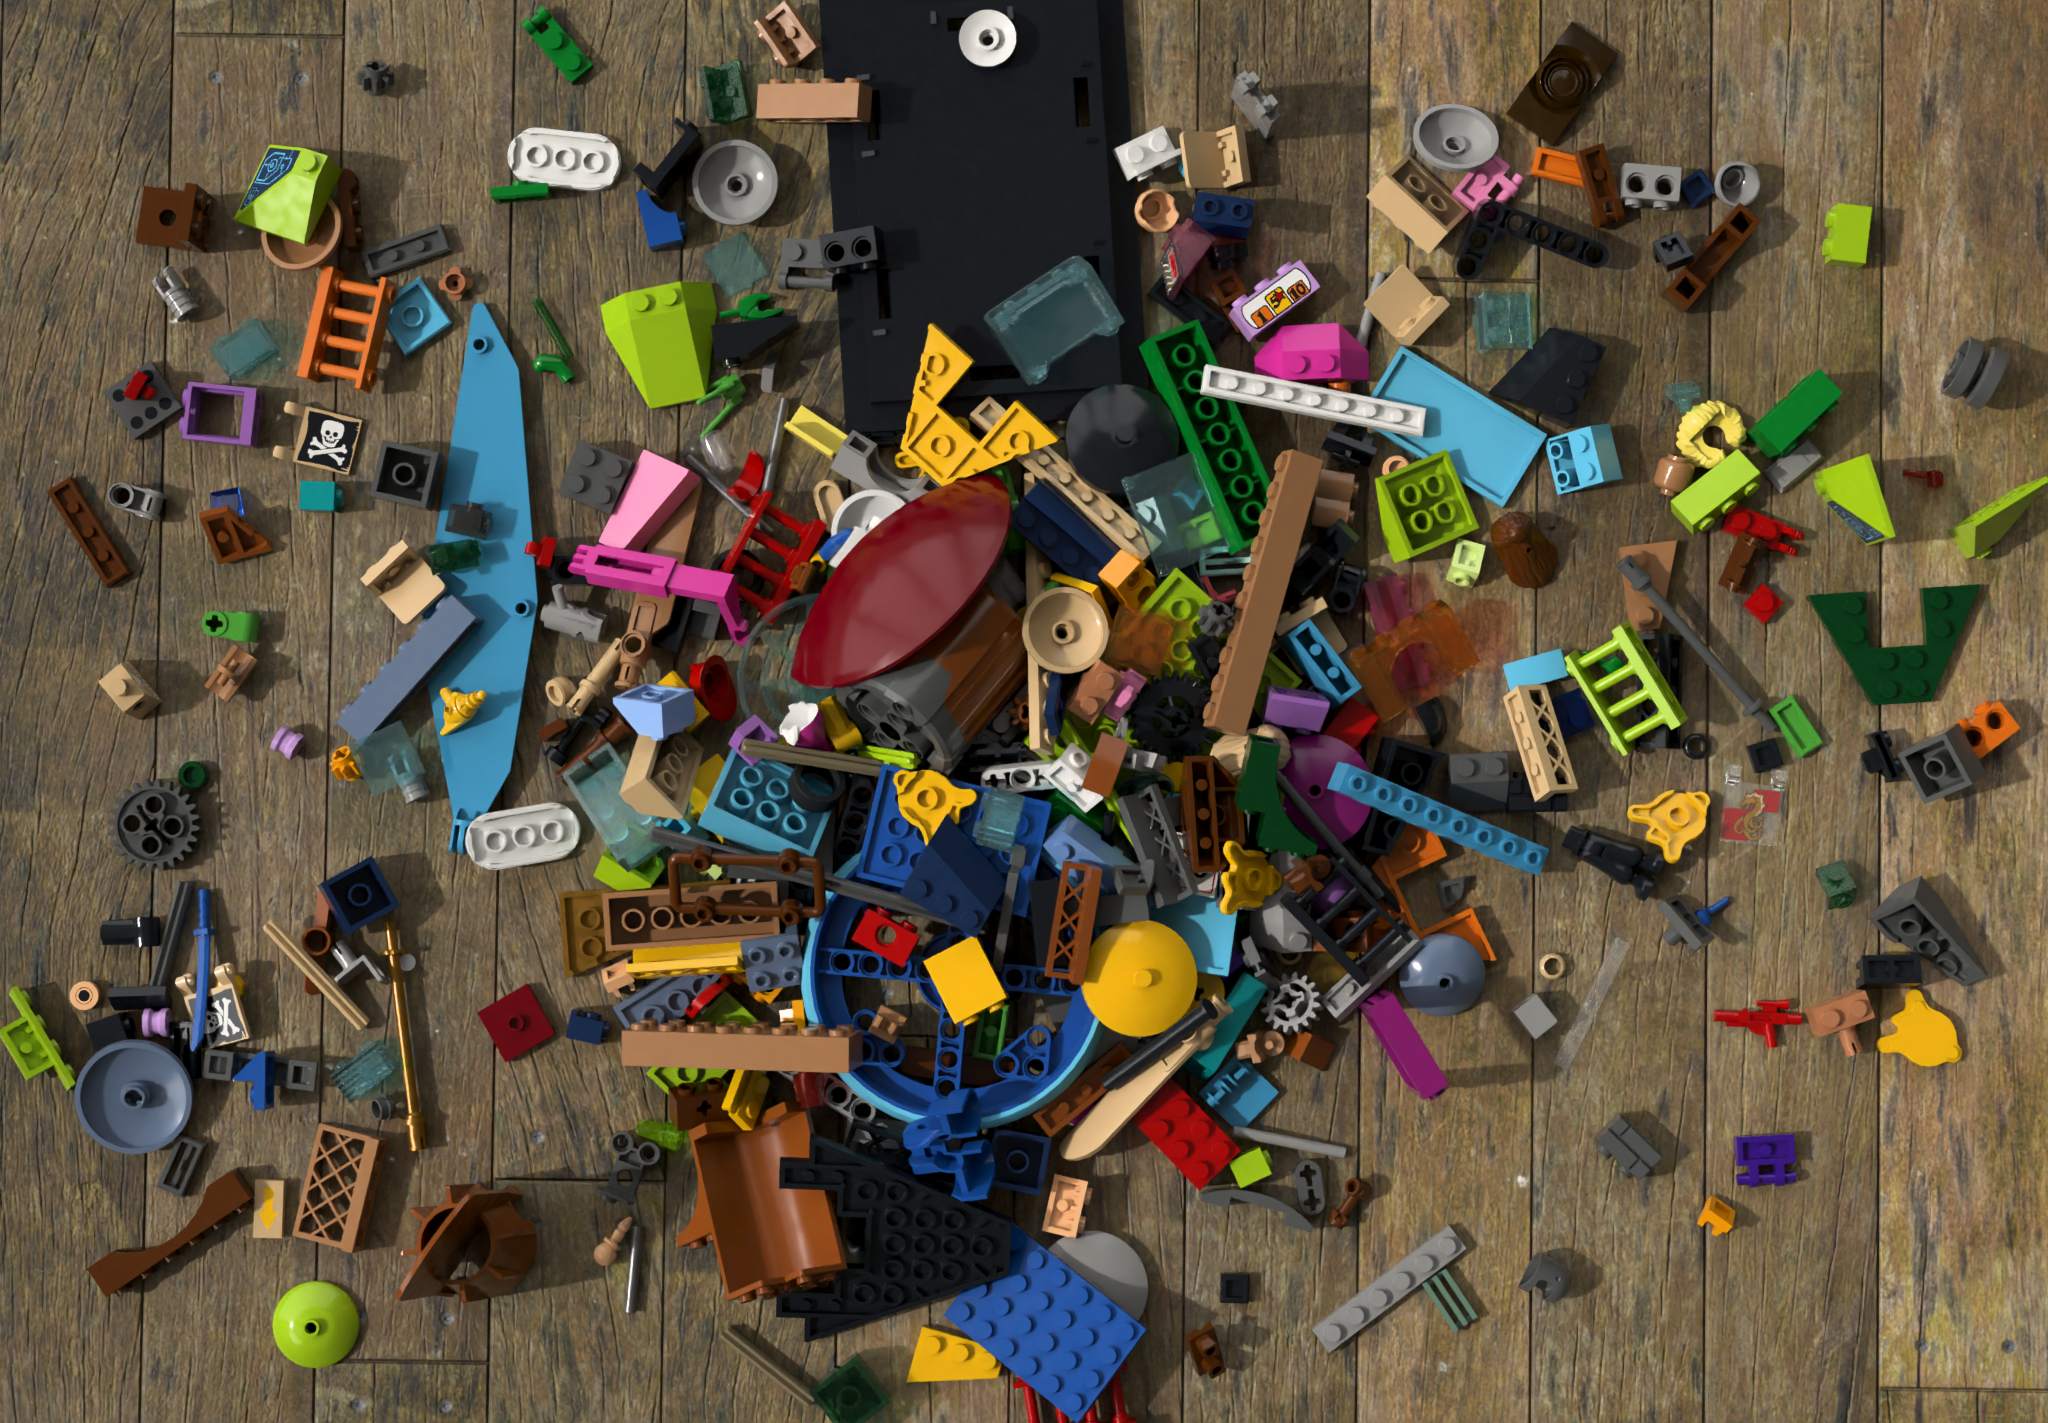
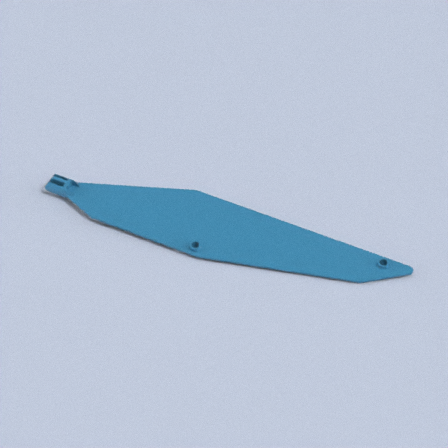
[422,303,538,855]

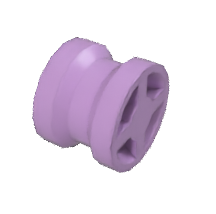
[270,724,305,760]
[142,1008,172,1037]

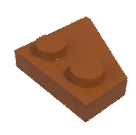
[199,505,272,565]

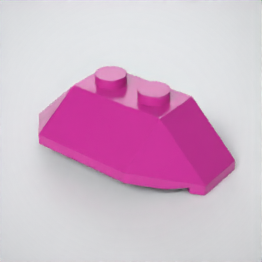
[1254,323,1370,384]

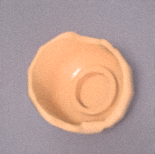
[1134,189,1180,233]

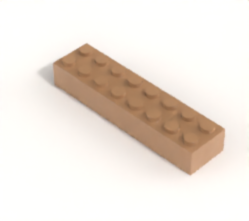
[622,1018,863,1073]

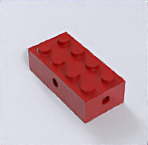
[1131,1077,1241,1191]

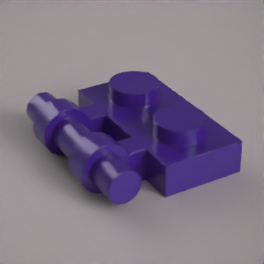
[1734,1133,1796,1188]

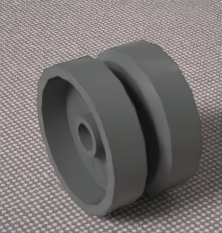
[1940,336,2008,410]

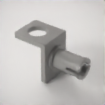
[329,940,391,985]

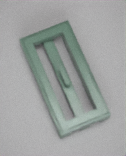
[1421,1267,1478,1333]

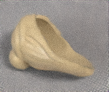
[1210,724,1291,781]

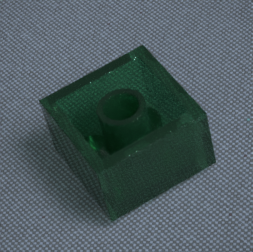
[809,1351,892,1423]

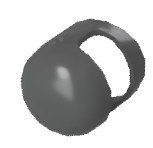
[1518,1252,1571,1303]

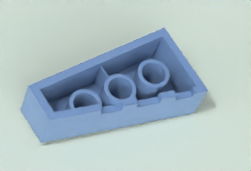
[1042,814,1156,925]

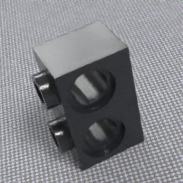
[819,225,887,276]

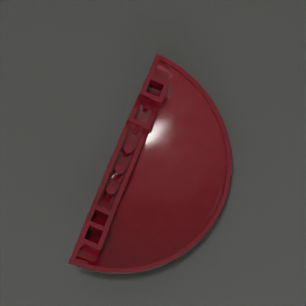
[791,474,1012,689]

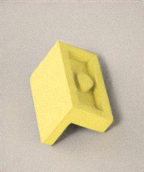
[784,405,848,461]

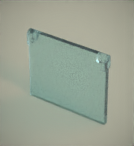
[1121,451,1230,578]

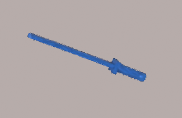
[190,889,216,1052]

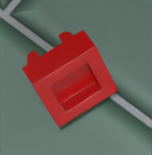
[123,370,156,401]
[524,536,557,568]

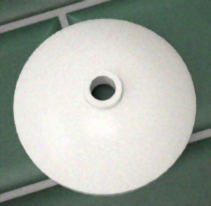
[831,489,906,537]

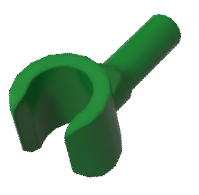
[1582,650,1623,674]

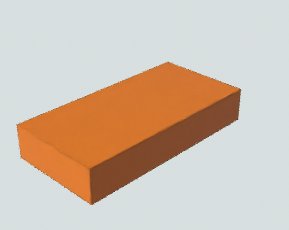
[1530,147,1585,189]

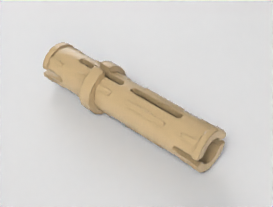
[566,638,622,717]

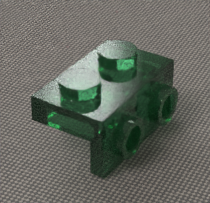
[700,60,753,126]

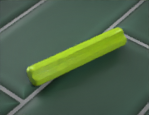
[856,744,921,770]

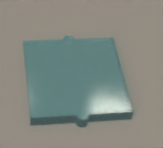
[702,231,768,299]

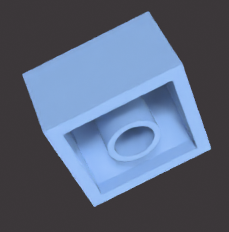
[613,683,695,741]

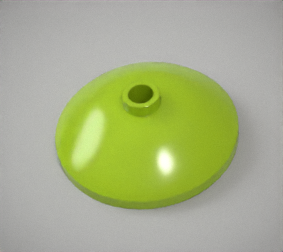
[273,1281,360,1368]

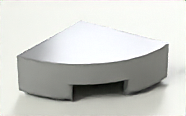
[760,352,779,393]

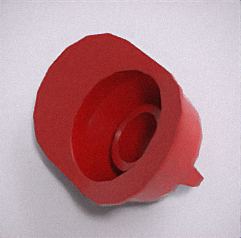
[689,655,737,722]

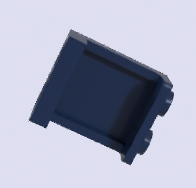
[1190,192,1255,241]

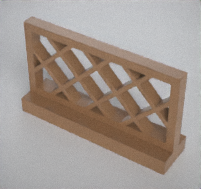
[292,1123,389,1253]

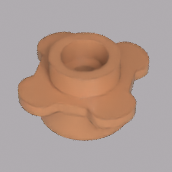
[438,267,473,301]

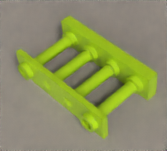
[1564,620,1688,756]

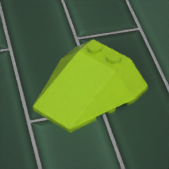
[600,281,718,410]

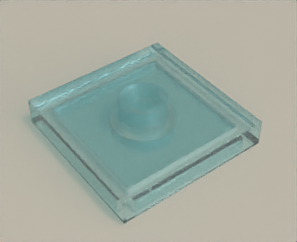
[347,720,426,797]

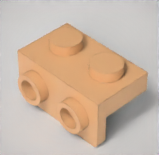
[1042,1174,1093,1239]

